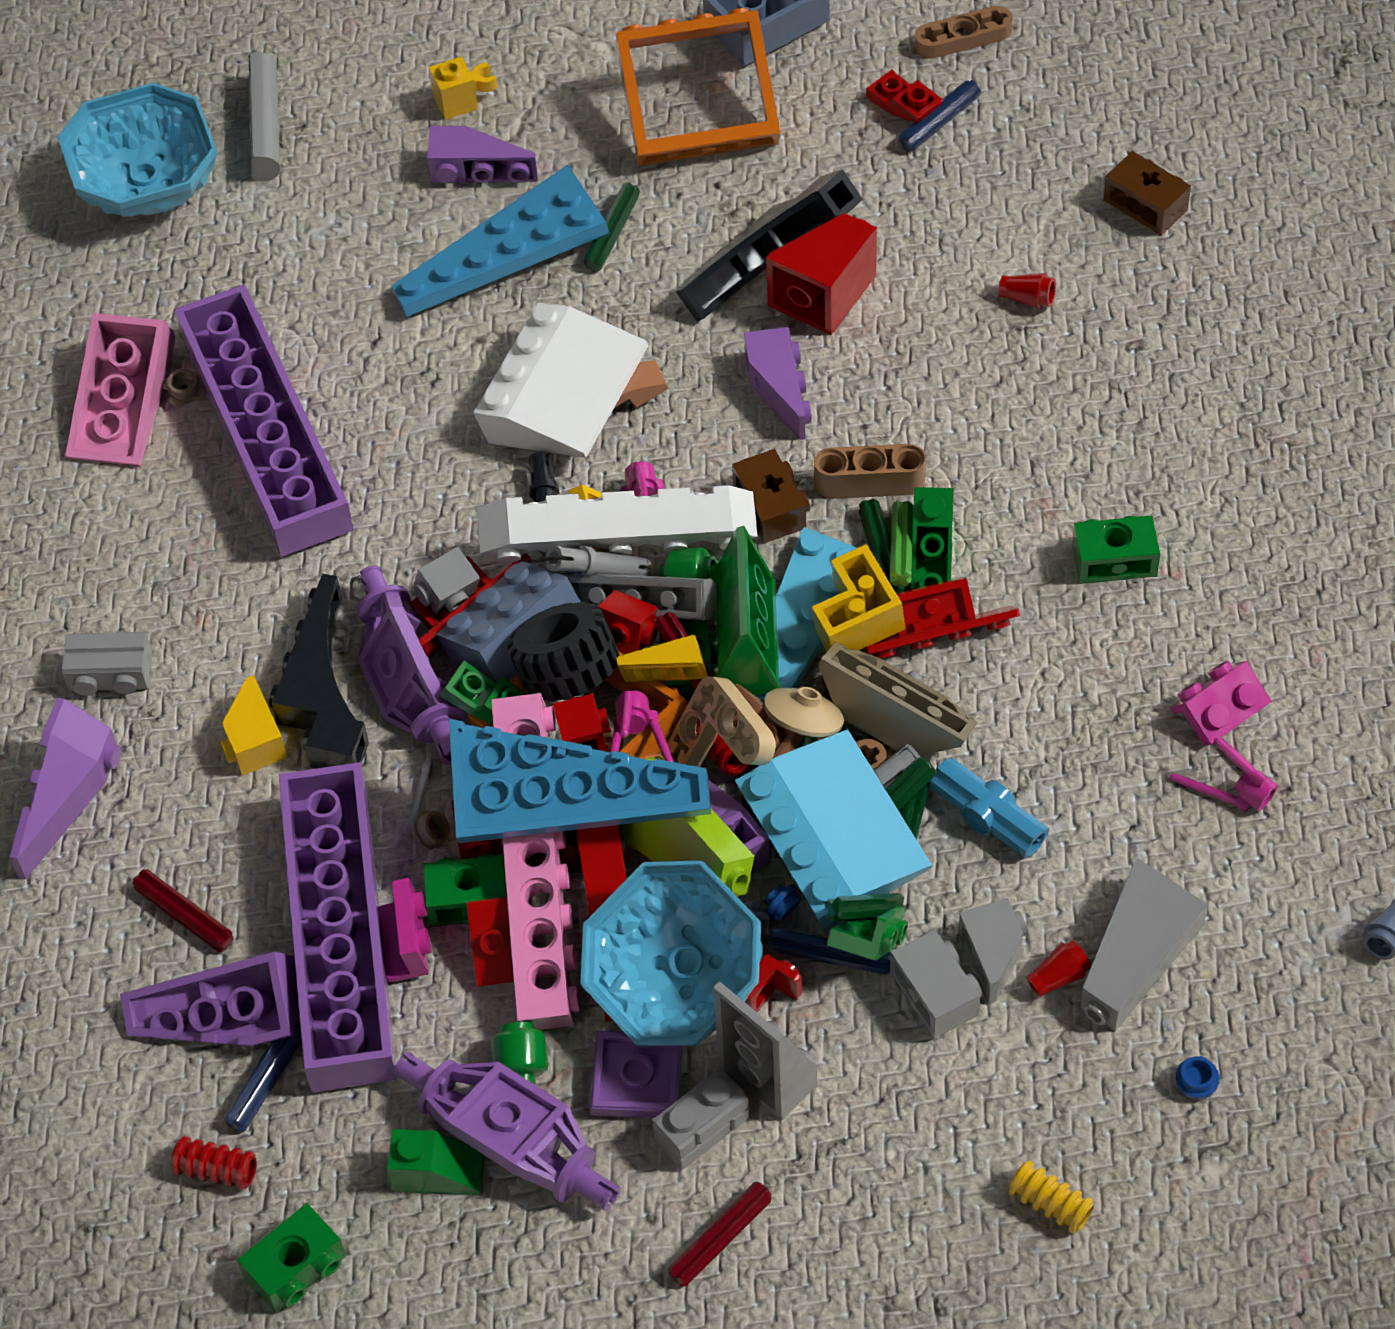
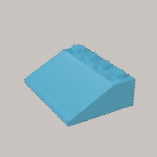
[735,729,933,932]

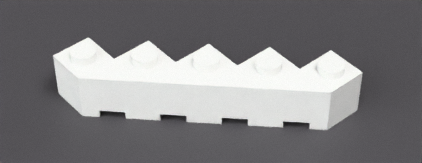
[477,485,758,563]

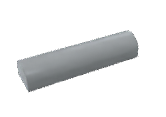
[248,52,280,182]
[561,572,717,620]

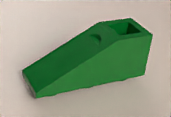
[911,487,954,590]

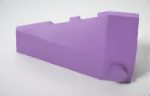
[9,698,120,879]
[120,951,299,1046]

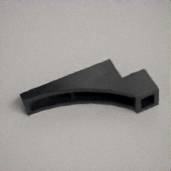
[675,169,863,321]
[269,573,369,769]

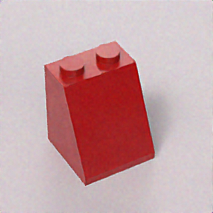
[766,213,877,335]

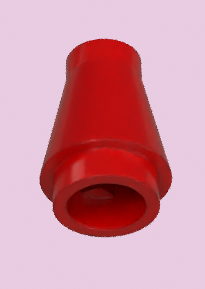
[998,273,1056,310]
[1025,939,1092,998]

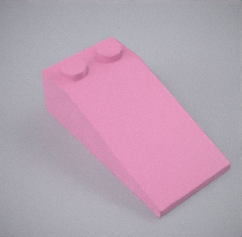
[65,313,176,467]

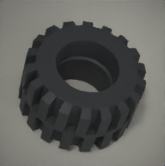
[507,602,620,702]

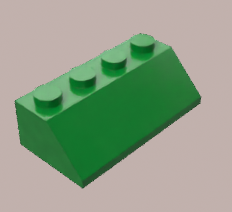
[713,525,780,696]

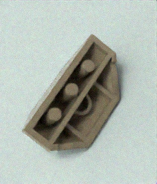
[818,642,977,755]

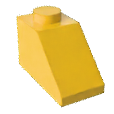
[220,675,287,776]

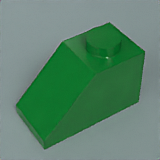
[387,1129,485,1195]

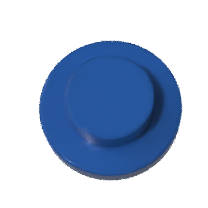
[764,884,802,923]
[1175,1056,1220,1100]

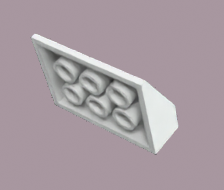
[473,302,649,458]

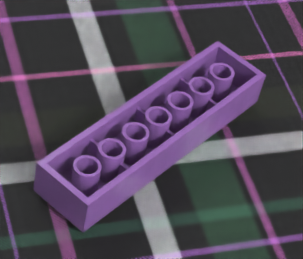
[174,284,354,557]
[279,762,398,1092]

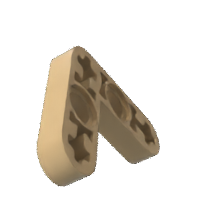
[667,676,776,767]

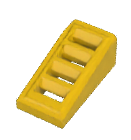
[616,635,708,682]

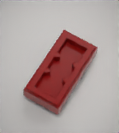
[466,897,514,987]

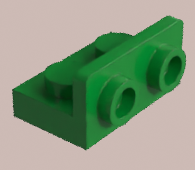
[827,906,908,961]

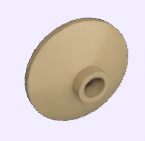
[763,687,844,737]

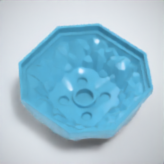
[57,82,217,217]
[580,860,762,1046]

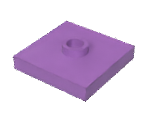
[590,1030,682,1118]

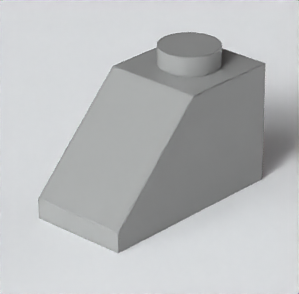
[958,898,1027,1004]

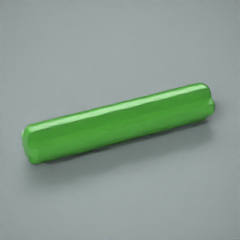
[890,500,913,586]

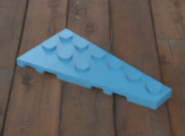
[391,164,609,317]
[449,719,711,843]

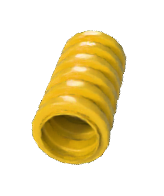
[1009,1160,1094,1234]

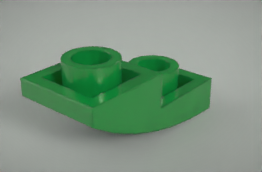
[440,661,527,725]

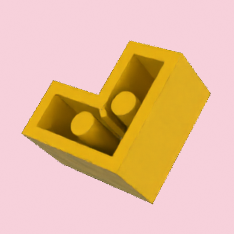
[812,544,905,651]

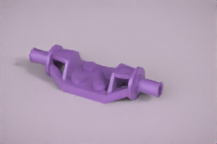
[357,565,466,765]
[393,1051,621,1211]

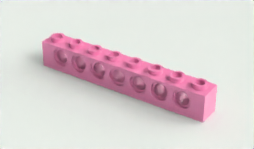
[491,693,580,1030]

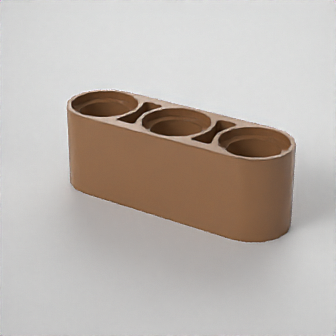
[814,444,926,499]

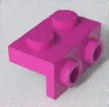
[1169,660,1272,746]
[379,878,431,982]

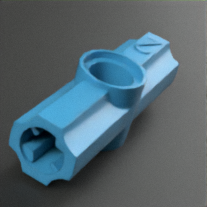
[929,758,1049,858]

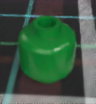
[658,547,718,585]
[490,1022,549,1084]

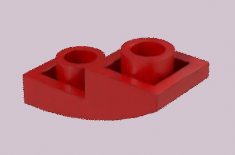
[866,69,943,123]

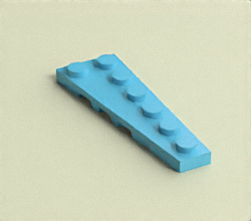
[756,527,857,702]

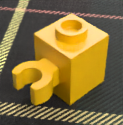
[429,56,498,120]

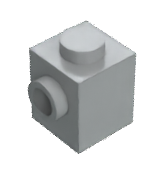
[414,546,480,615]

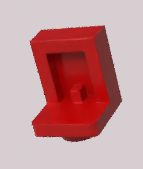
[745,954,802,1012]

